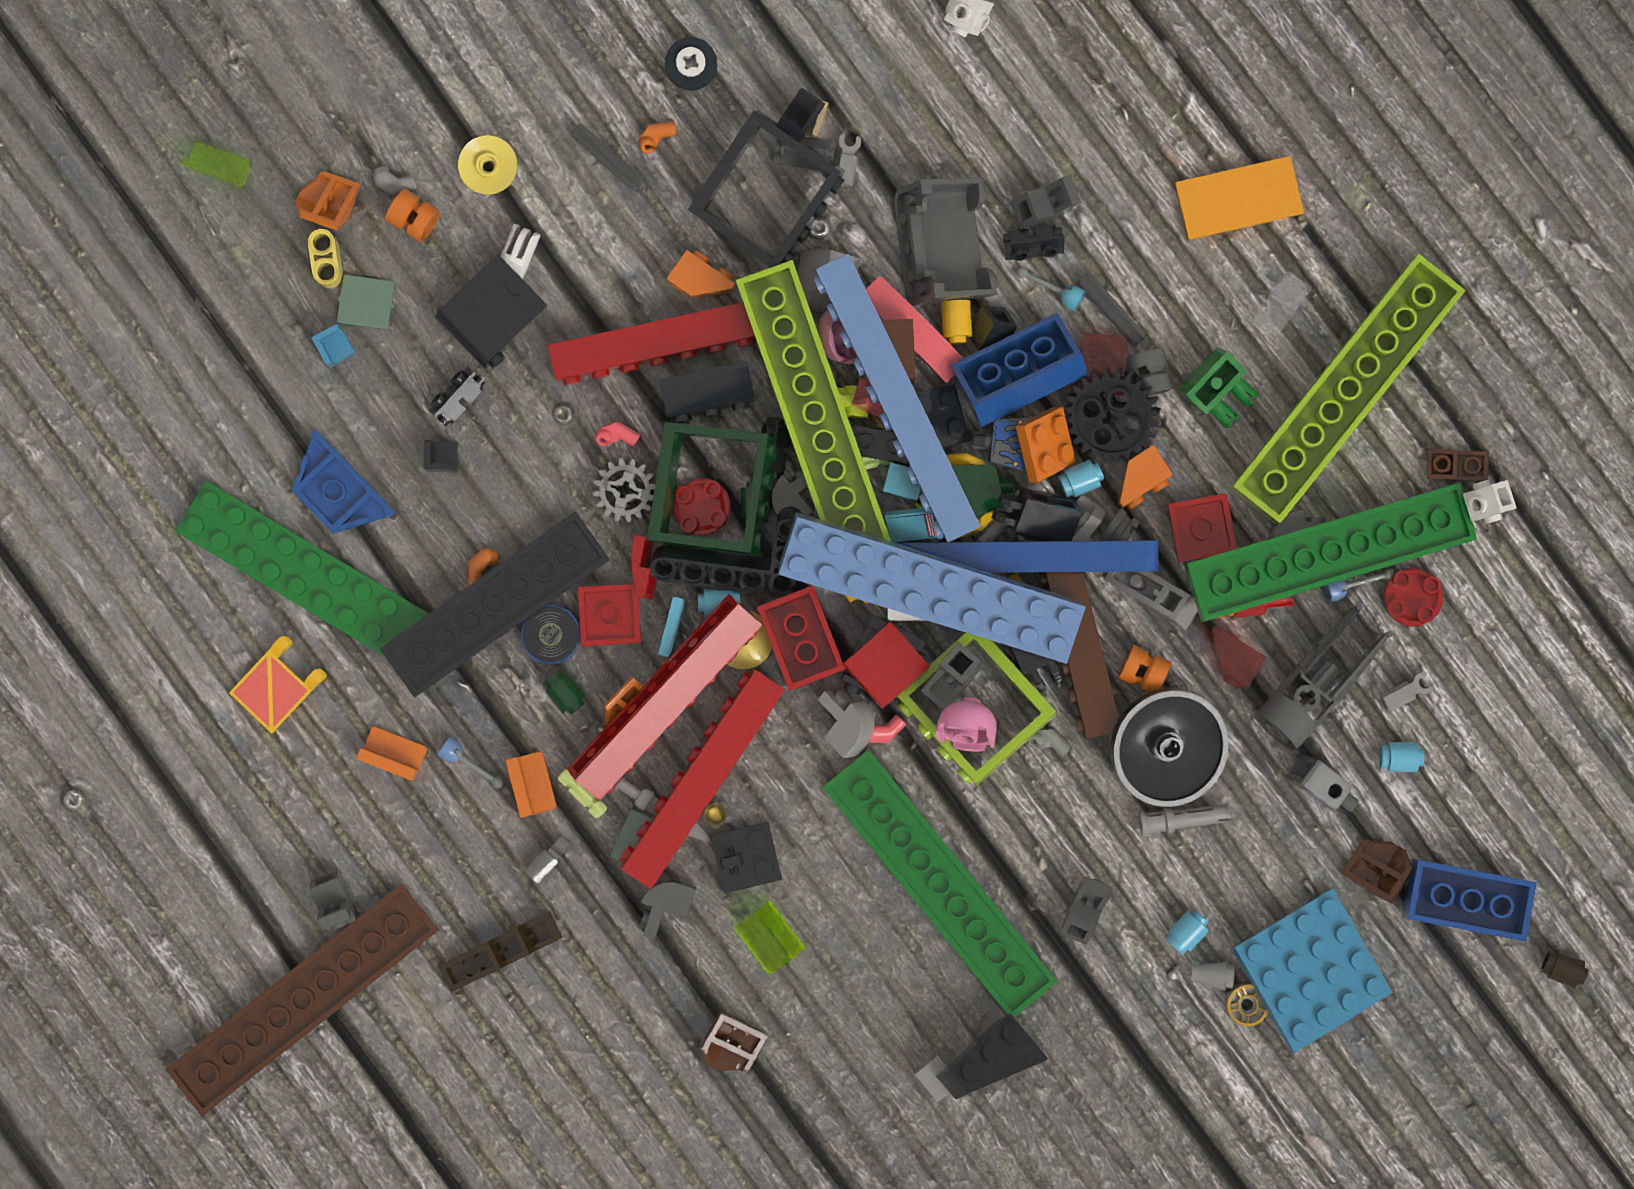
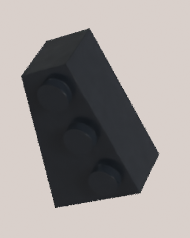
[936,1013,1048,1100]

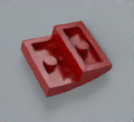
[842,621,930,709]

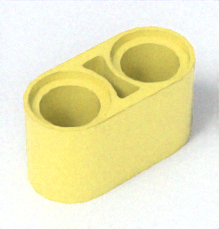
[308,229,343,288]

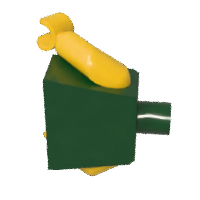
[946,453,1014,542]

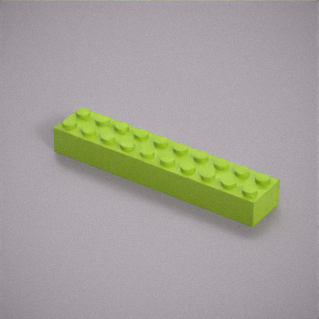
[1229,254,1466,525]
[736,260,891,542]

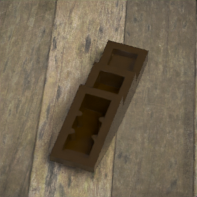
[438,911,563,993]

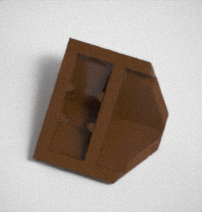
[1342,839,1413,904]
[699,1012,768,1071]

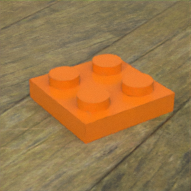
[1016,406,1076,483]

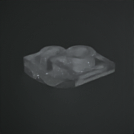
[1251,270,1312,339]

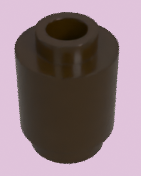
[1541,950,1588,989]

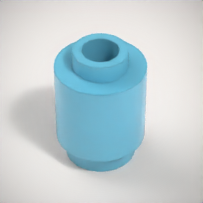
[1057,460,1104,498]
[698,588,740,618]
[1379,742,1424,772]
[1165,910,1210,955]

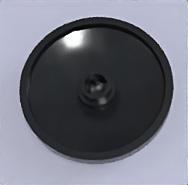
[1110,688,1229,807]

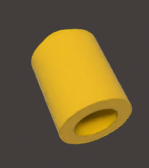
[941,300,972,344]

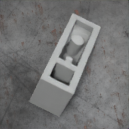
[1104,571,1198,630]

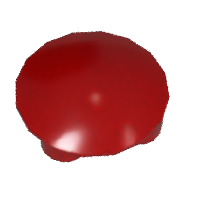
[674,478,731,536]
[1384,568,1443,627]

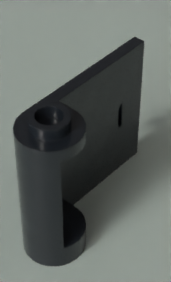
[435,254,548,369]

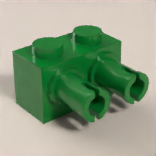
[1177,347,1259,428]

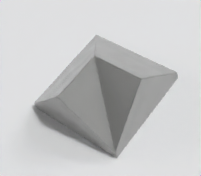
[798,250,860,313]

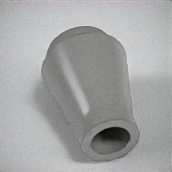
[1191,961,1235,991]

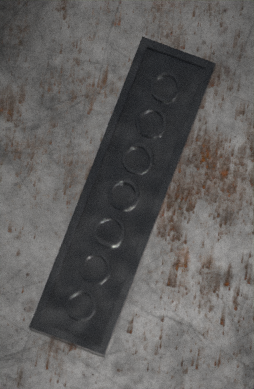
[380,511,610,698]

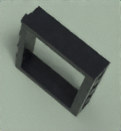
[688,110,845,268]

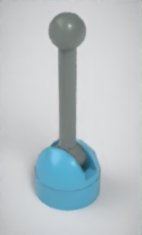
[1016,267,1085,312]

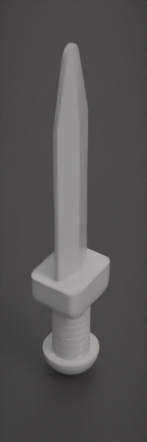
[614,775,711,842]

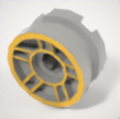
[1224,983,1268,1027]

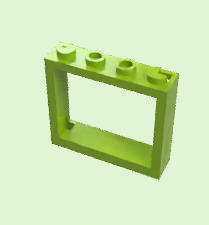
[897,633,1057,786]

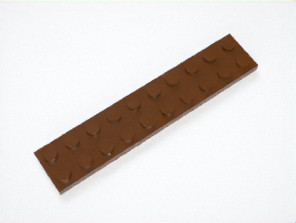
[165,883,439,1117]

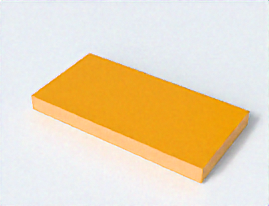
[1175,156,1304,241]

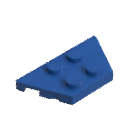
[291,430,396,534]

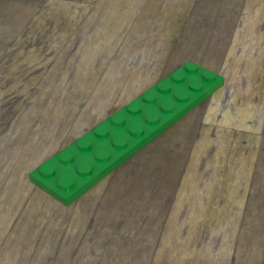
[175,481,429,657]
[1184,483,1477,622]
[822,750,1058,1017]

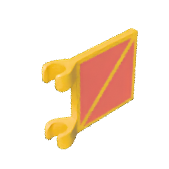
[229,636,327,734]

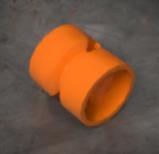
[385,188,441,243]
[1117,644,1172,693]

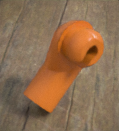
[638,121,677,154]
[468,548,499,586]

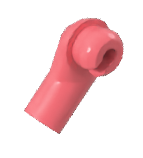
[595,422,641,447]
[869,714,907,743]

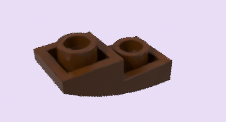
[1427,449,1489,482]

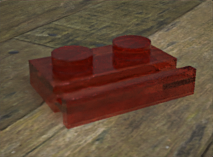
[1080,333,1127,396]

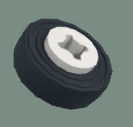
[665,37,717,91]

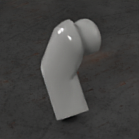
[373,166,417,195]
[1027,728,1072,758]

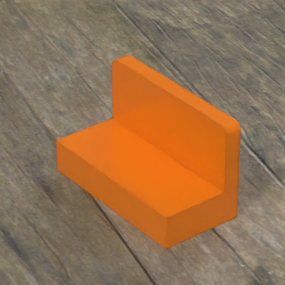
[356,727,428,781]
[505,751,557,818]

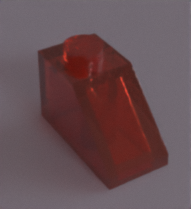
[1209,626,1266,690]

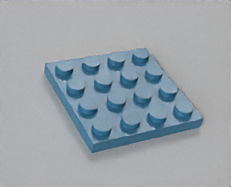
[1232,888,1393,1053]

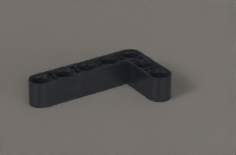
[650,506,802,597]

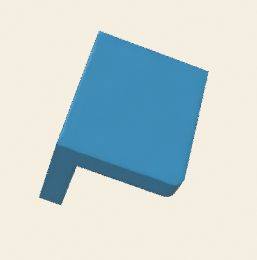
[311,324,356,368]

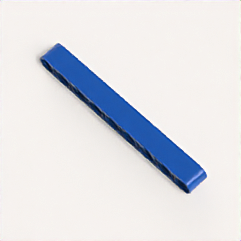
[897,540,1159,572]

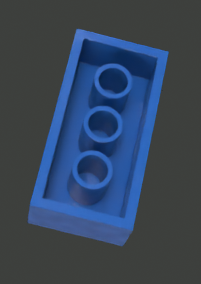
[951,313,1088,427]
[1402,859,1537,941]

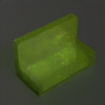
[181,141,253,190]
[734,900,806,975]

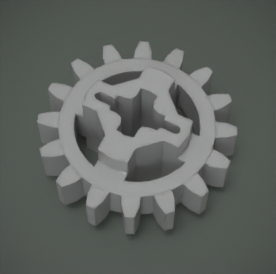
[593,458,655,523]

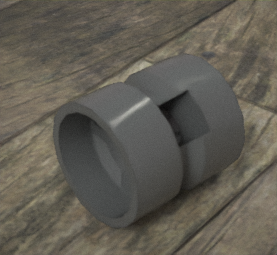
[1126,348,1174,396]

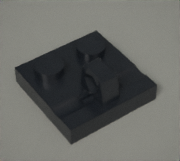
[711,821,782,894]

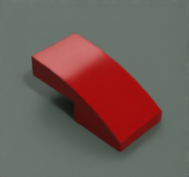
[631,535,657,599]

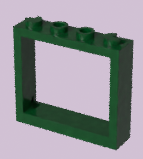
[647,422,777,556]

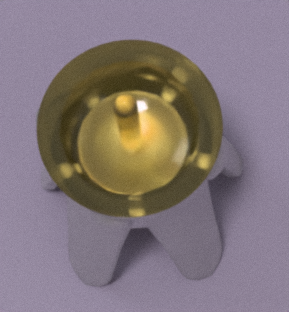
[701,800,732,830]

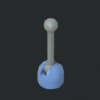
[1323,568,1395,603]
[437,736,503,789]

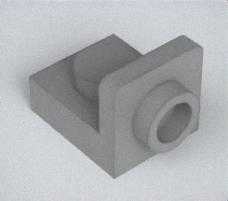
[1075,495,1106,541]

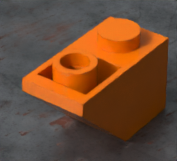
[667,250,736,300]
[1117,445,1173,510]

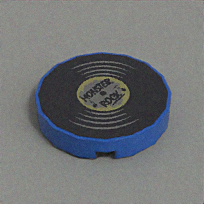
[521,605,581,664]

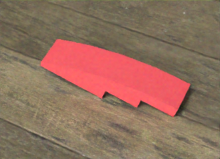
[866,276,964,384]

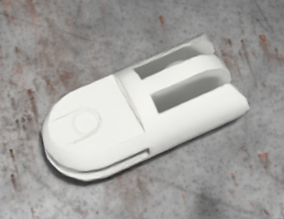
[501,223,541,279]

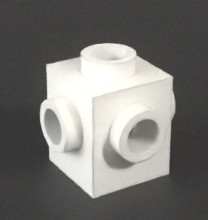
[944,0,994,37]
[1463,479,1517,524]

